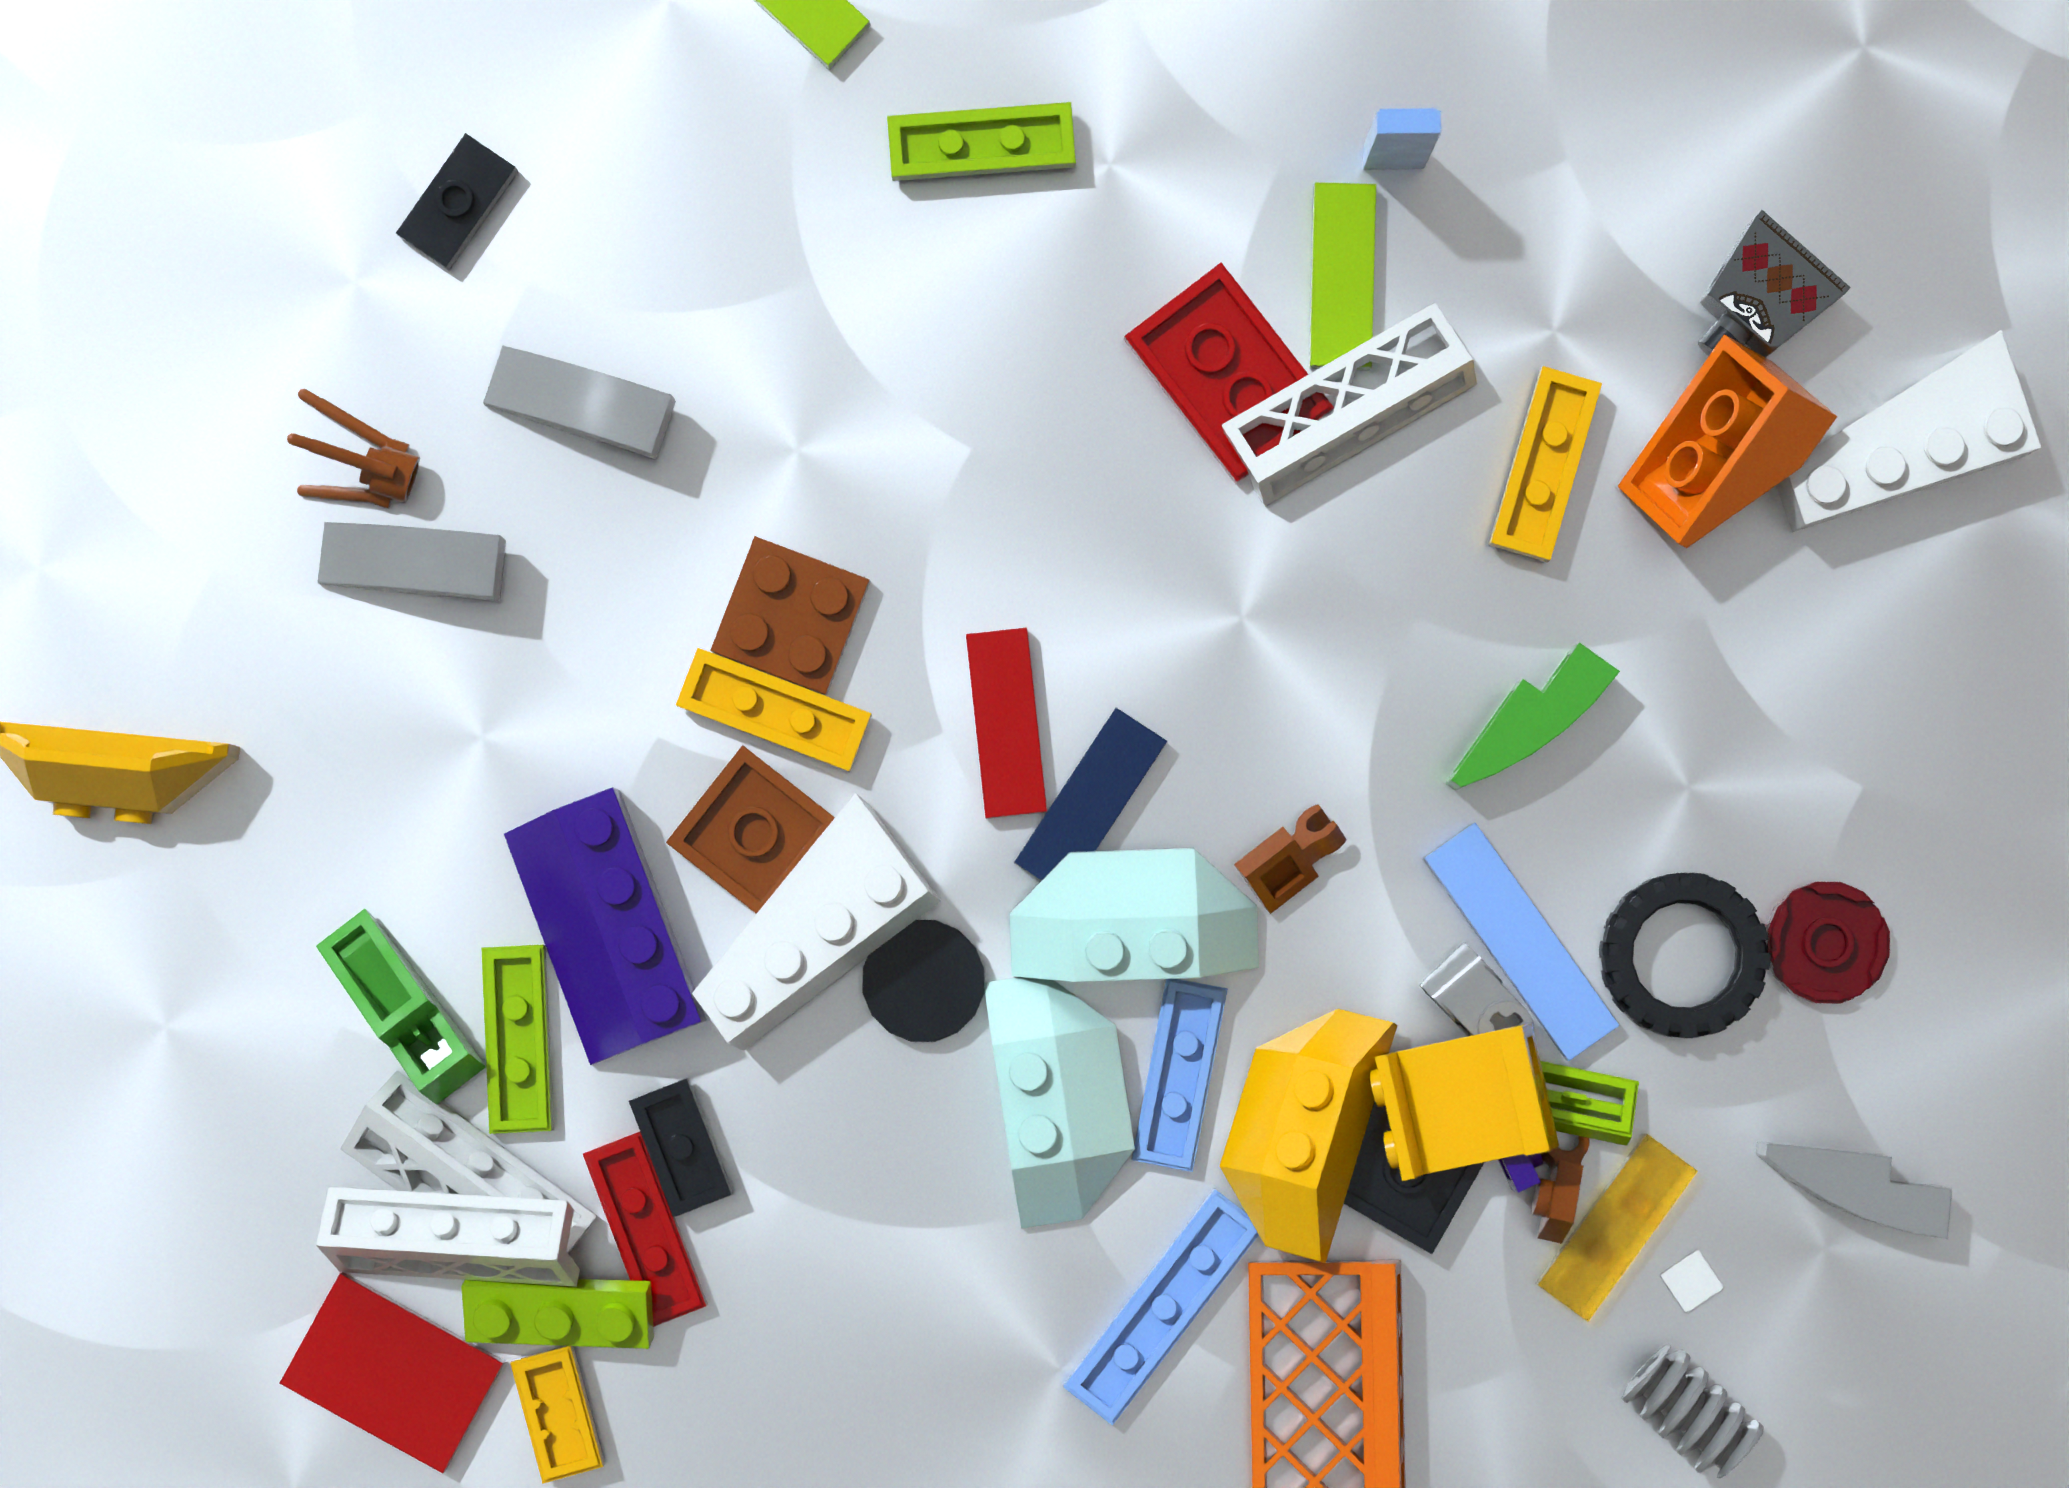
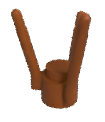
[287,388,420,509]

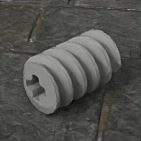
[1621,1343,1763,1479]

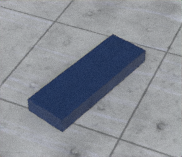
[1014,708,1167,881]

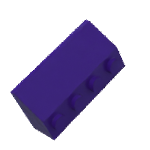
[504,787,707,1065]

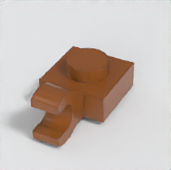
[1234,804,1347,914]
[1531,1136,1590,1244]

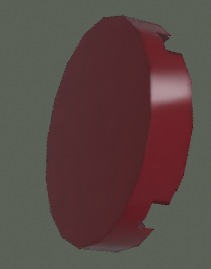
[1765,882,1890,1004]

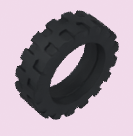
[1599,873,1770,1038]

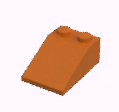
[1617,334,1838,548]

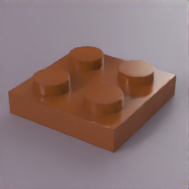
[710,536,871,696]
[666,745,835,914]

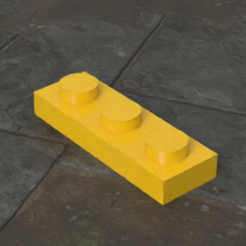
[1489,366,1602,563]
[676,648,872,772]

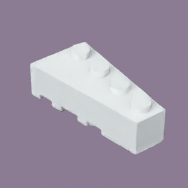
[1776,330,2042,532]
[692,793,941,1051]

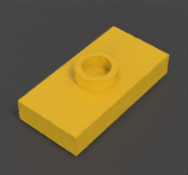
[510,1346,605,1484]

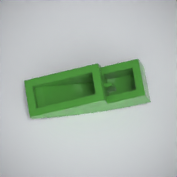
[1446,642,1620,790]
[316,908,486,1105]

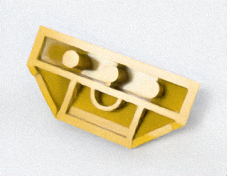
[0,721,240,824]
[1220,1009,1397,1264]

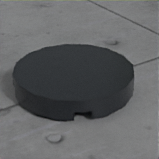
[862,920,985,1042]

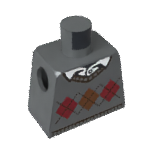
[1698,210,1851,358]

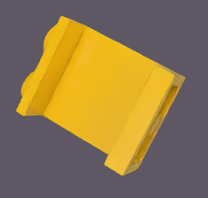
[1370,1023,1559,1181]

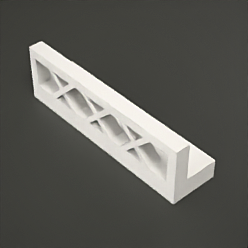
[1222,302,1477,506]
[340,1071,597,1254]
[316,1187,580,1287]

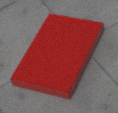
[1124,262,1334,484]
[279,1272,506,1473]

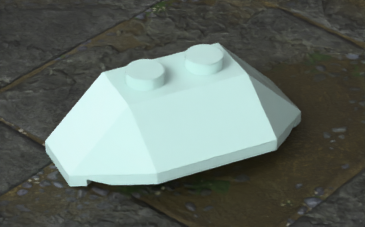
[1010,848,1259,982]
[984,977,1135,1228]

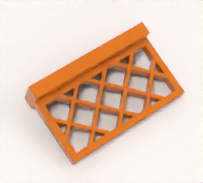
[1248,1260,1406,1488]

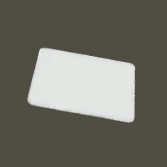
[1661,1250,1723,1313]

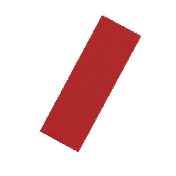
[966,627,1047,819]
[583,1132,708,1327]

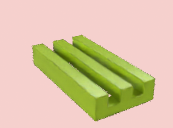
[1540,1061,1639,1146]

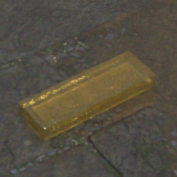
[1536,1133,1698,1322]

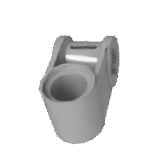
[1419,943,1535,1036]

